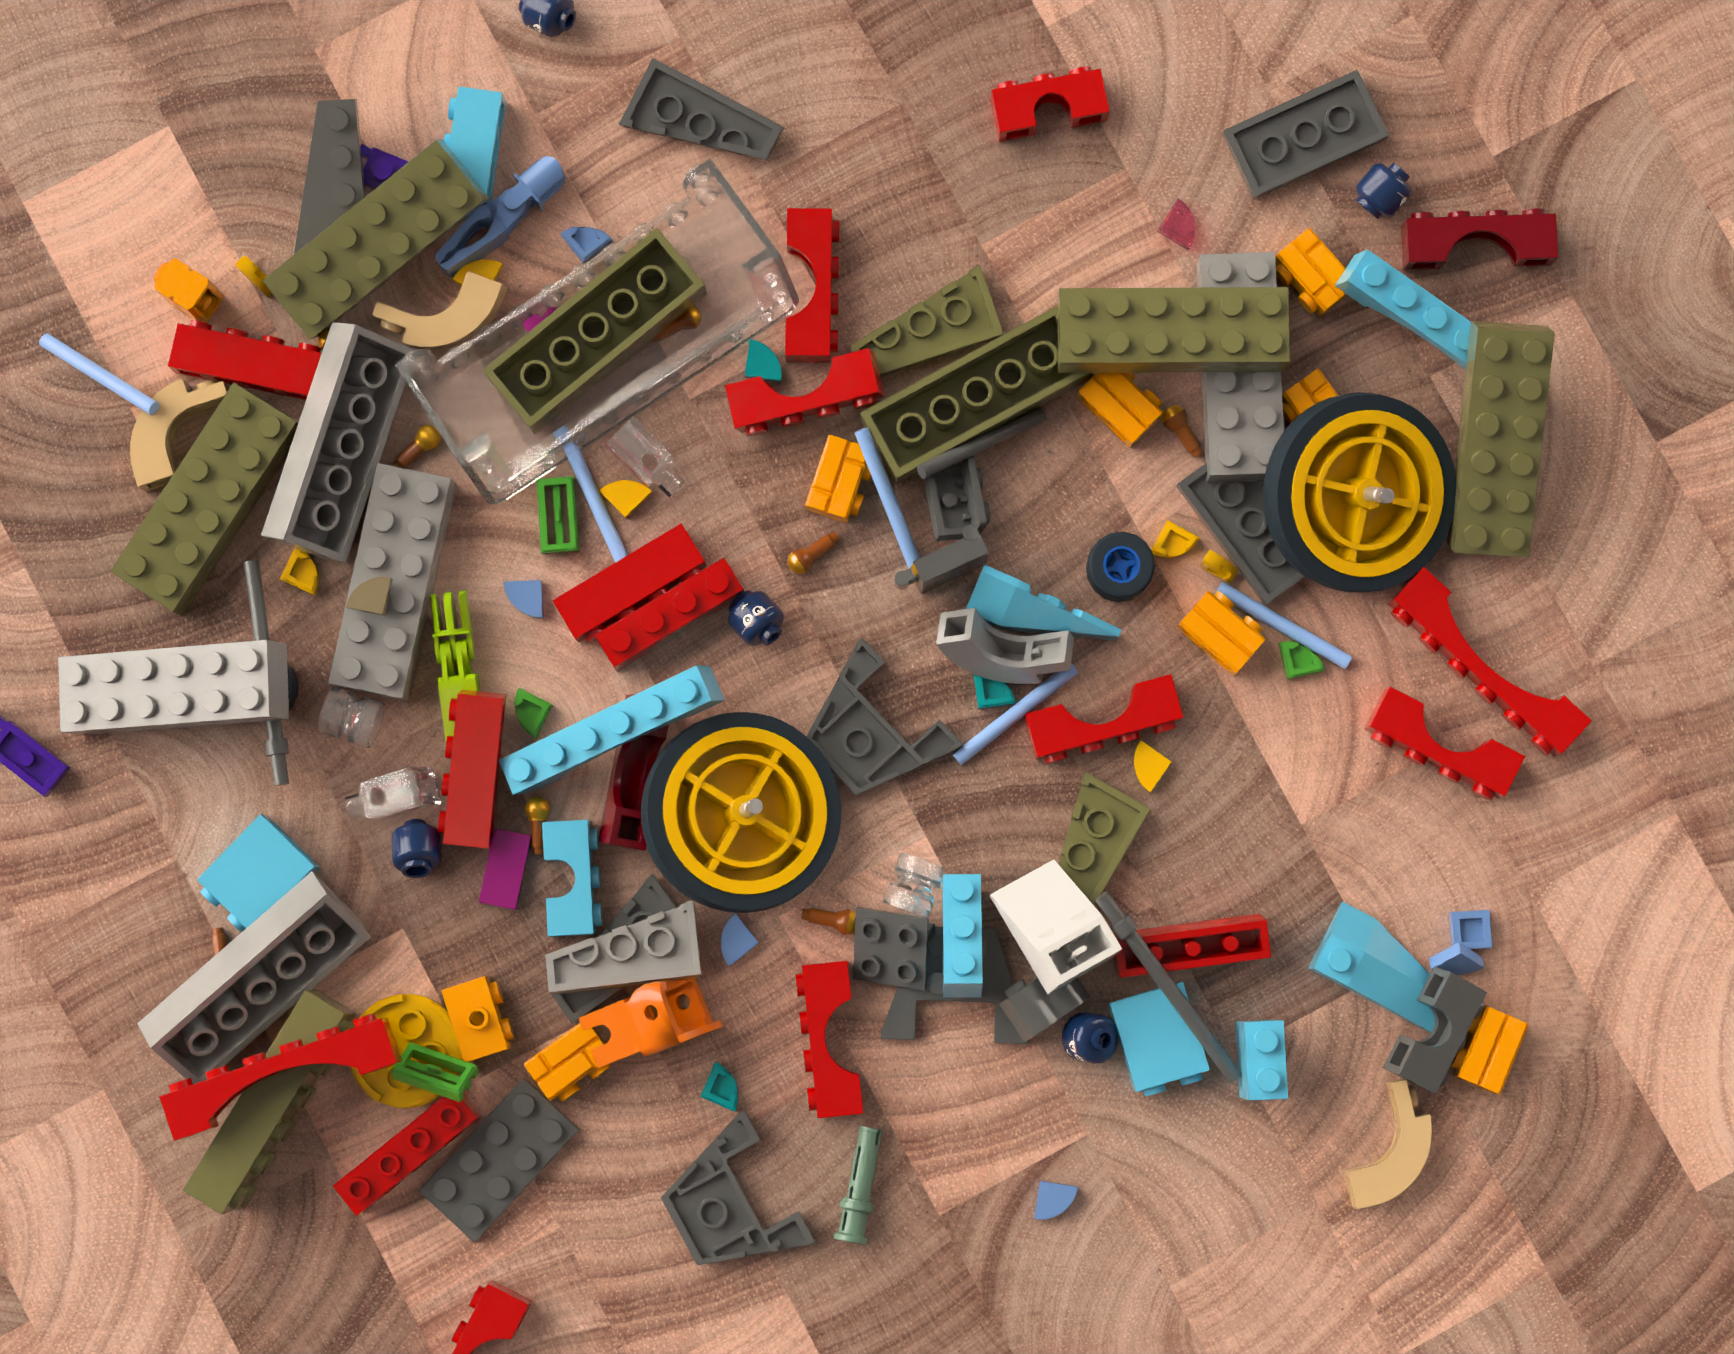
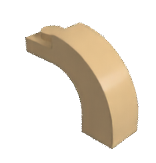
[372,271,508,350]
[130,379,230,492]
[1343,1079,1432,1209]

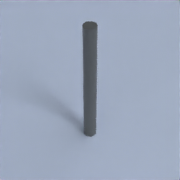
[917,407,1046,479]

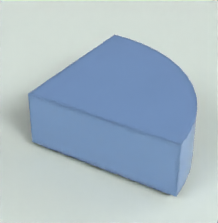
[560,227,613,265]
[504,580,544,619]
[721,913,759,967]
[1429,942,1484,975]
[1034,1180,1078,1220]

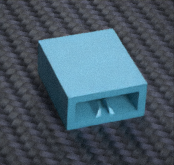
[197,814,321,932]
[1107,982,1210,1096]
[1235,1020,1288,1100]

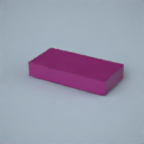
[478,828,531,910]

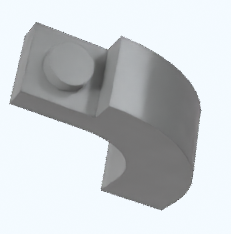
[936,608,1074,684]

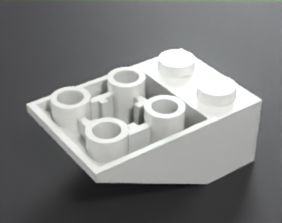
[990,860,1122,994]

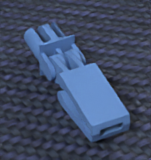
[435,156,565,278]

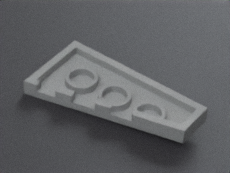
[545,900,702,995]

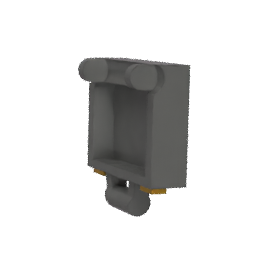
[894,524,989,594]

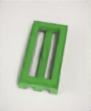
[536,476,580,555]
[391,1042,478,1102]

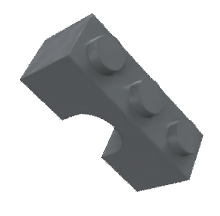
[1383,966,1487,1094]

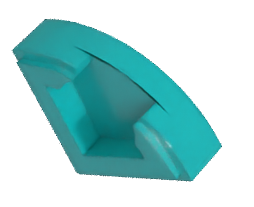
[744,339,782,383]
[973,674,1016,709]
[700,1061,739,1112]

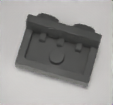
[923,456,990,542]

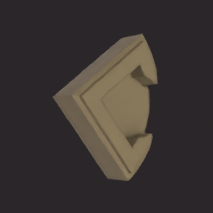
[346,577,393,616]

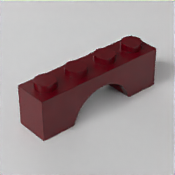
[1401,208,1558,270]
[598,694,669,851]

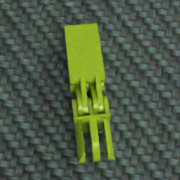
[429,590,481,741]

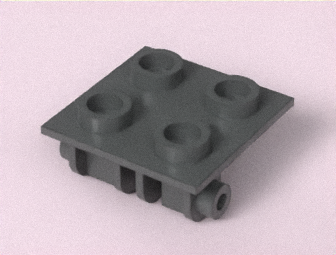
[853,907,935,991]

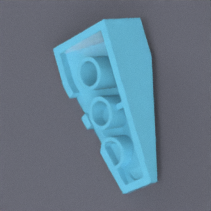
[966,564,1121,641]
[1308,902,1435,1033]

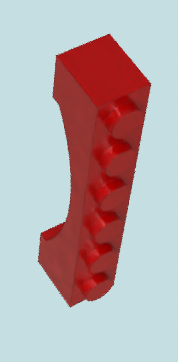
[1388,567,1592,757]
[159,1013,402,1141]

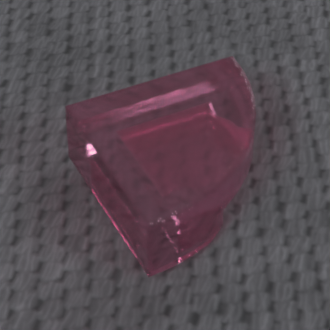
[1157,198,1196,251]

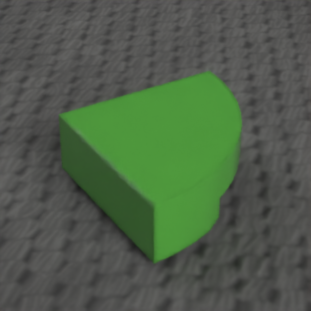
[1278,641,1325,680]
[515,688,553,739]

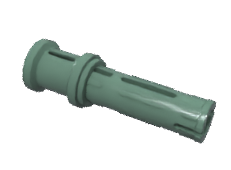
[833,1126,883,1245]

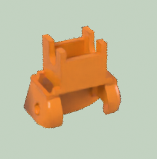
[578,978,723,1068]

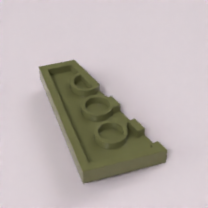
[850,264,1003,377]
[1058,772,1150,906]

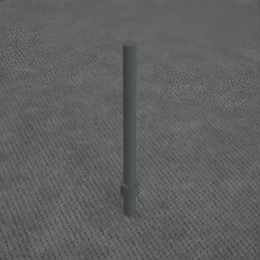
[244,560,289,786]
[1095,891,1241,1083]

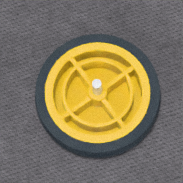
[1263,392,1456,593]
[641,712,841,913]

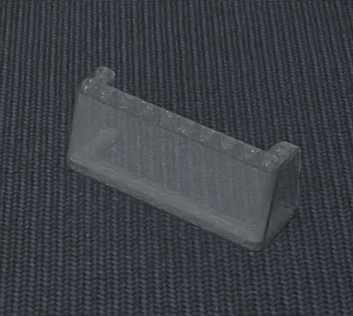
[395,158,799,505]

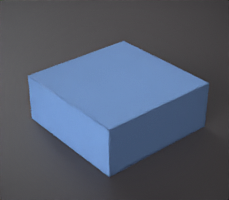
[1449,910,1492,949]

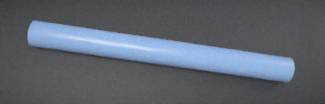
[39,333,159,415]
[556,426,628,562]
[855,427,920,569]
[1215,582,1352,669]
[952,663,1078,766]

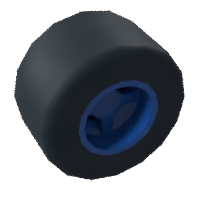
[1086,531,1155,602]

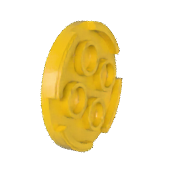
[350,994,463,1108]

